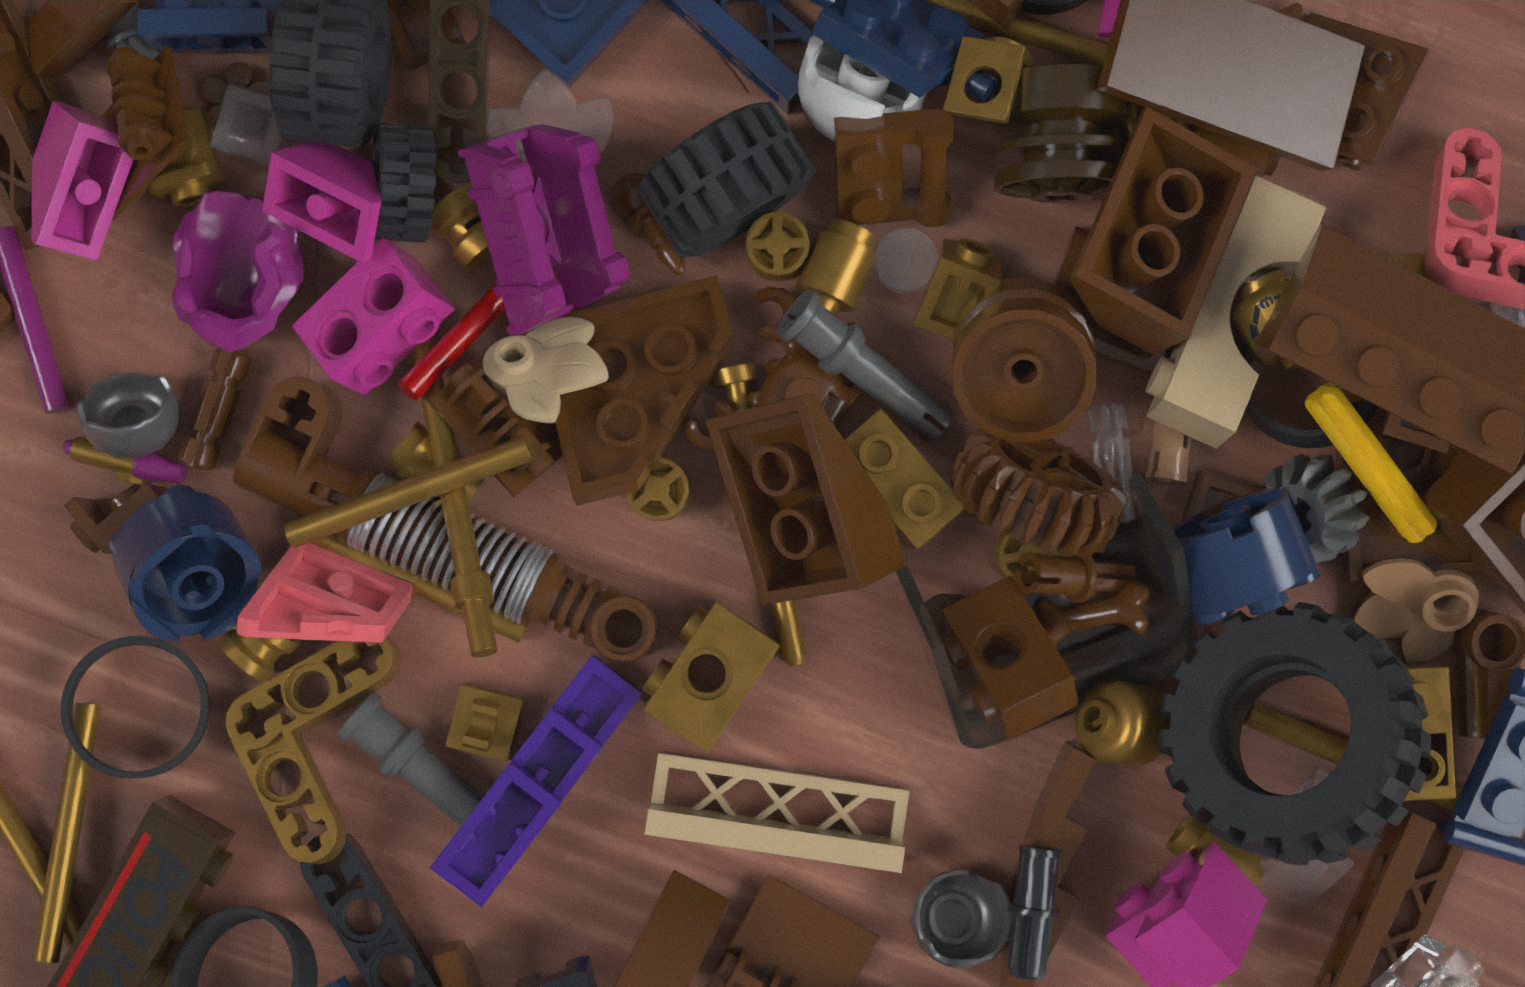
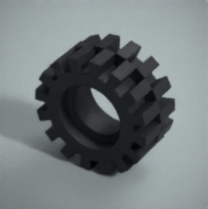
[370,123,436,243]

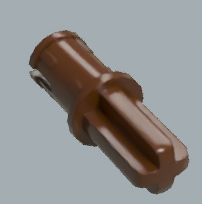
[1016,552,1137,603]

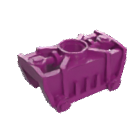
[458,124,630,335]

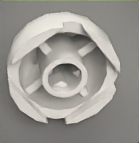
[798,36,926,141]

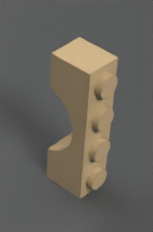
[1146,176,1326,449]

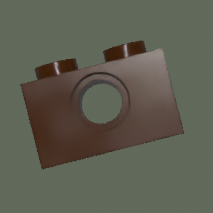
[939,575,1078,741]

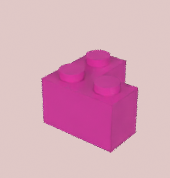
[1105,842,1267,987]

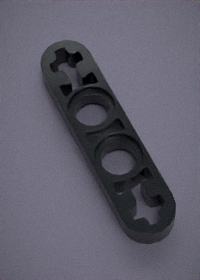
[300,833,442,987]

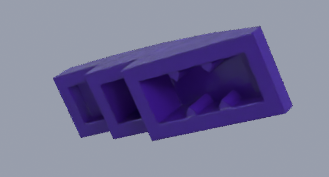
[430,654,643,907]

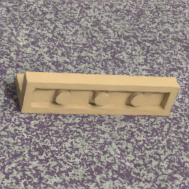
[644,751,910,873]

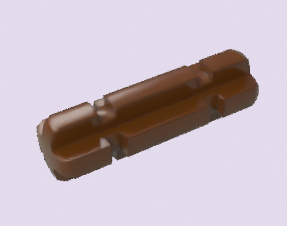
[178,347,251,470]

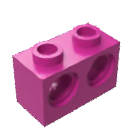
[292,238,455,396]

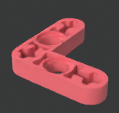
[1424,128,1525,310]

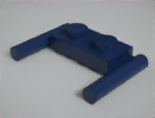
[1440,668,1525,866]

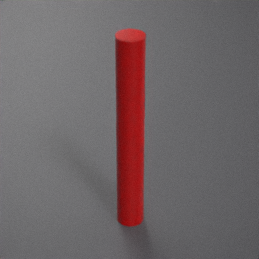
[398,281,505,401]

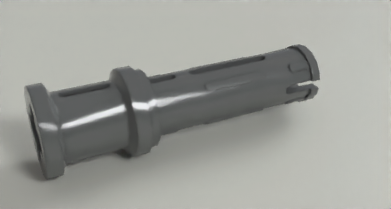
[776,289,953,442]
[337,692,484,827]

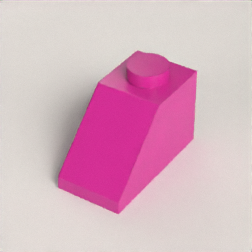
[31,100,134,261]
[262,141,381,263]

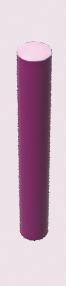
[0,226,70,414]

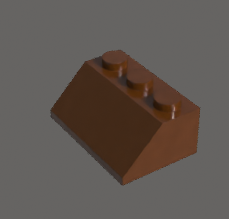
[1070,106,1257,355]

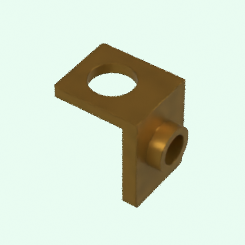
[944,36,1035,124]

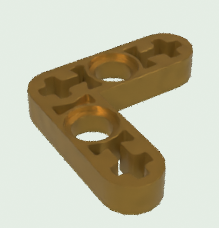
[225,636,402,864]

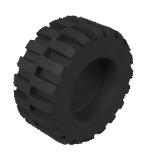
[1158,602,1431,866]

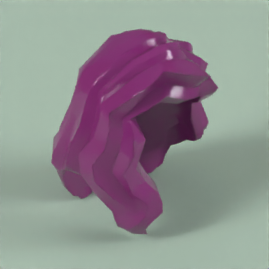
[172,190,304,353]

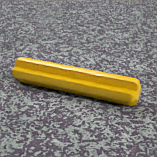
[1305,383,1437,544]

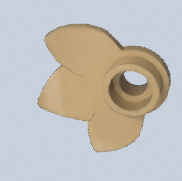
[483,317,609,423]

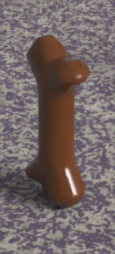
[1036,579,1151,647]

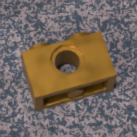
[845,409,964,550]
[641,601,780,753]

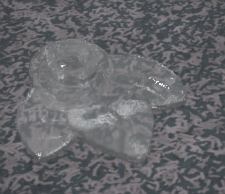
[488,69,614,162]

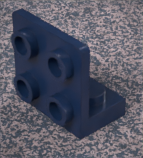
[137,0,281,53]

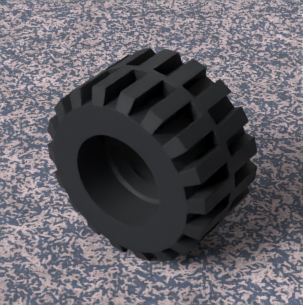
[269,0,391,148]
[637,101,816,258]

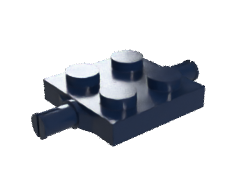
[810,0,998,103]

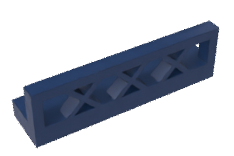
[659,0,814,114]

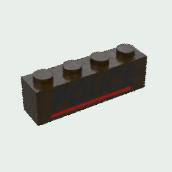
[47,795,236,987]

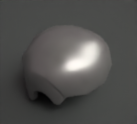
[77,373,179,459]
[910,869,1013,969]

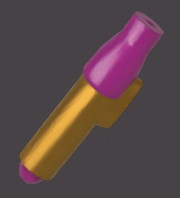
[62,436,187,485]

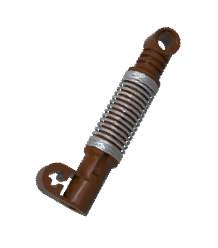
[233,376,659,661]

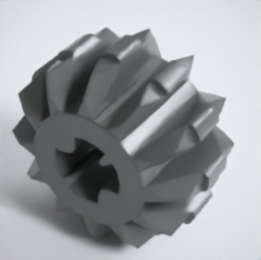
[1262,454,1370,564]

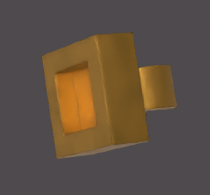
[445,683,526,763]

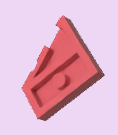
[237,543,413,643]

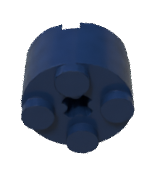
[109,485,262,642]
[1163,489,1320,625]

